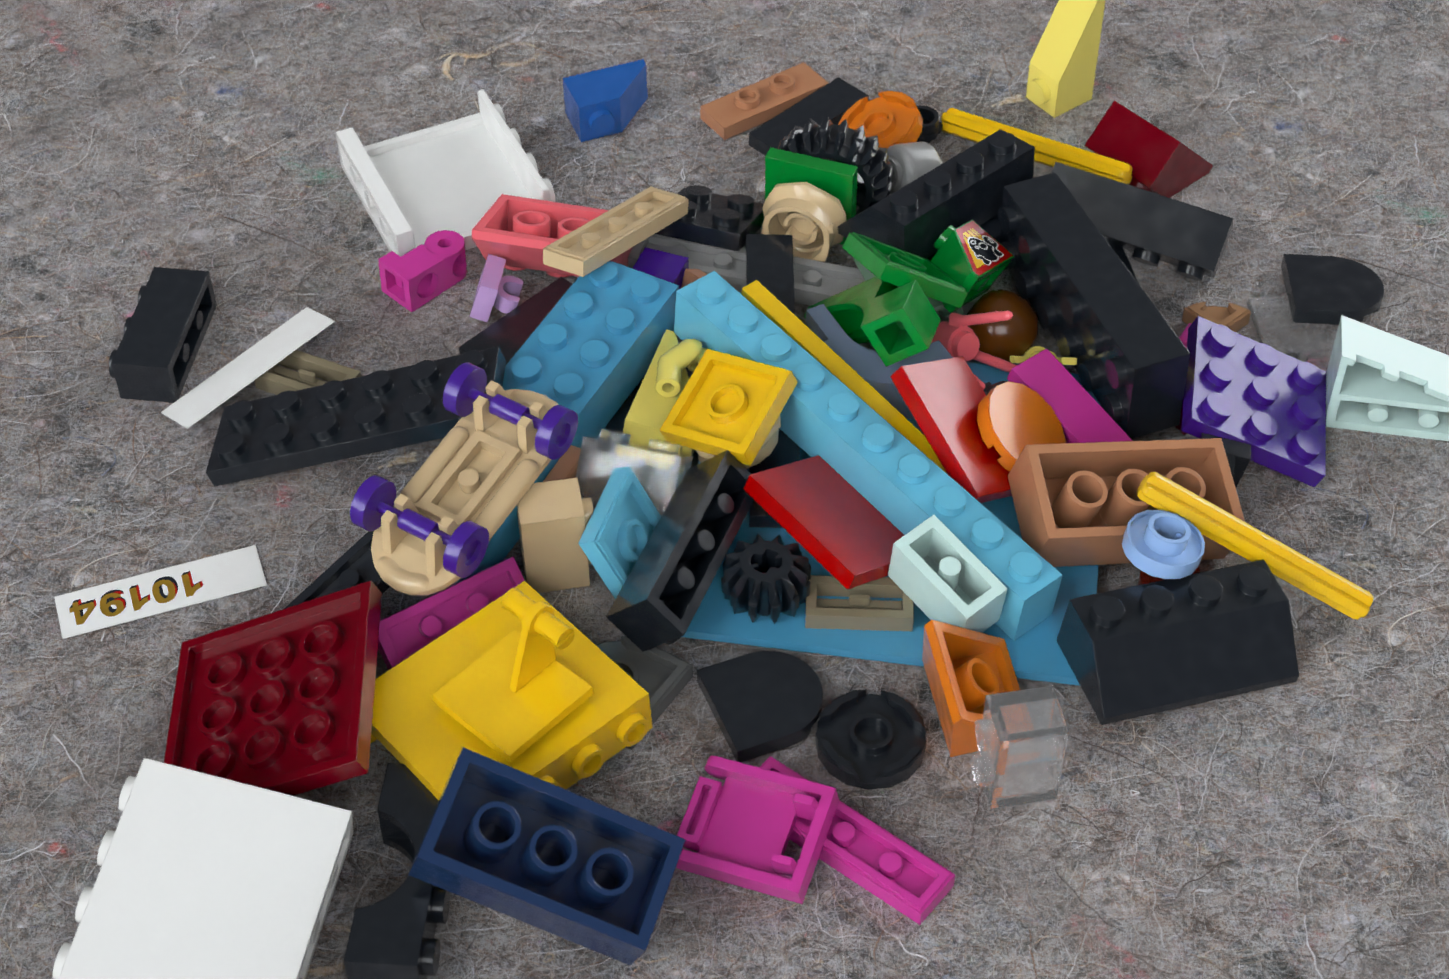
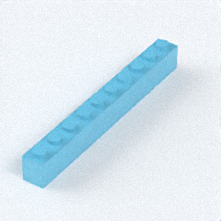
[674,271,1063,641]

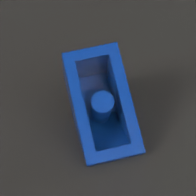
[563,59,648,142]

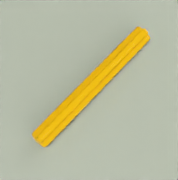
[941,108,1133,184]
[1137,472,1374,619]

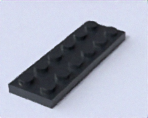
[206,346,506,487]

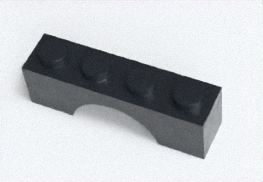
[343,763,450,979]

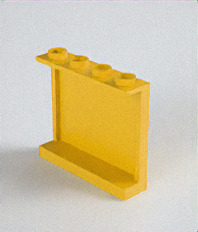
[371,581,653,800]

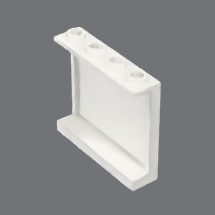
[336,90,556,257]
[52,758,353,979]

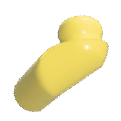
[656,339,707,397]

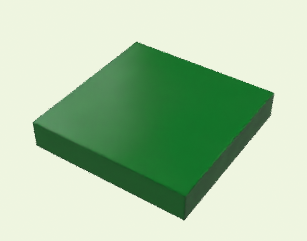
[765,147,858,245]
[842,232,968,308]

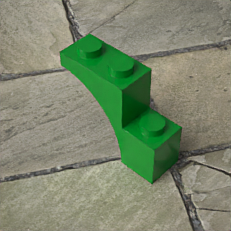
[804,276,941,367]

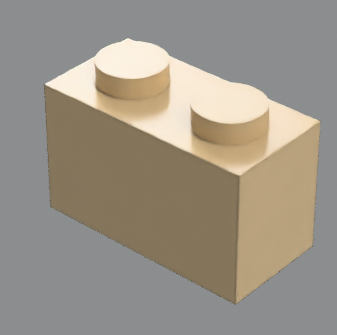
[516,477,594,593]

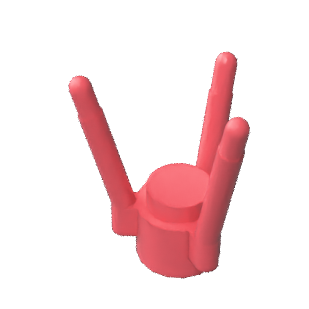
[931,310,1017,390]

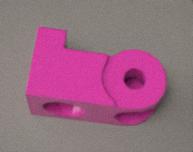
[378,230,467,312]

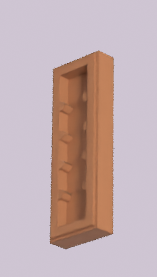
[700,62,828,140]

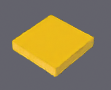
[659,349,798,466]

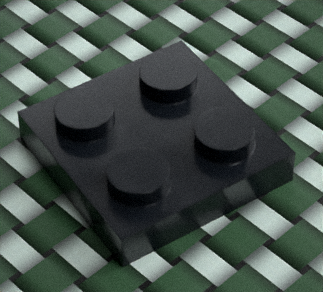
[655,185,765,252]

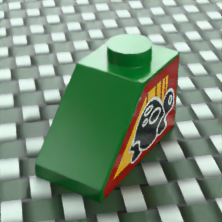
[931,220,1015,313]

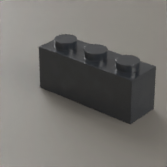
[109,267,217,403]

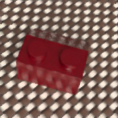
[1084,100,1213,198]

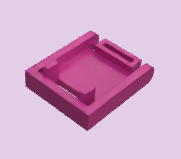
[676,756,839,904]

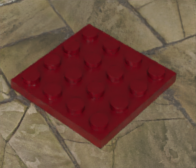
[164,581,382,796]

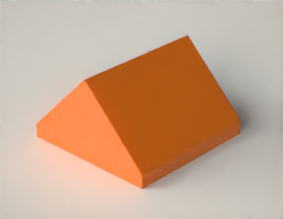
[922,620,1035,757]

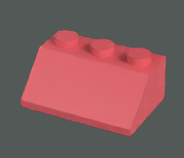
[472,194,633,278]

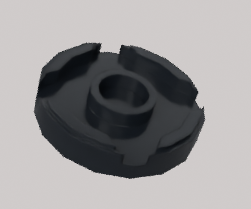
[815,689,927,790]

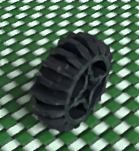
[778,116,893,215]

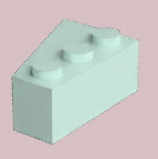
[1326,315,1449,441]

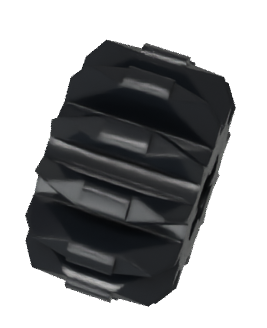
[721,533,811,624]

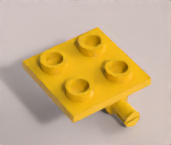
[432,587,594,763]

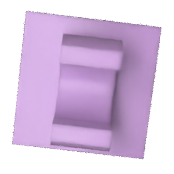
[470,254,524,322]

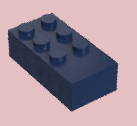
[408,747,686,965]

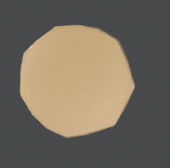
[761,182,846,262]

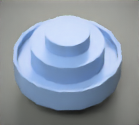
[1122,510,1205,579]

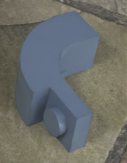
[806,304,953,419]

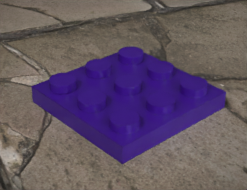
[1181,316,1326,487]

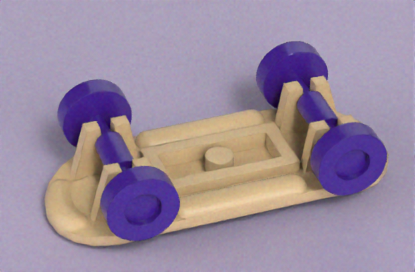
[350,362,578,596]

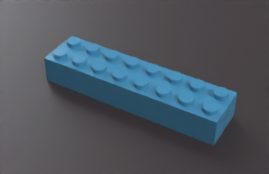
[450,261,679,586]

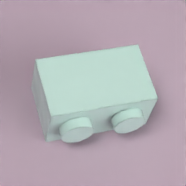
[888,515,1008,633]

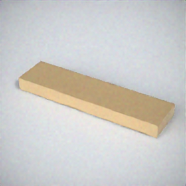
[543,187,689,277]

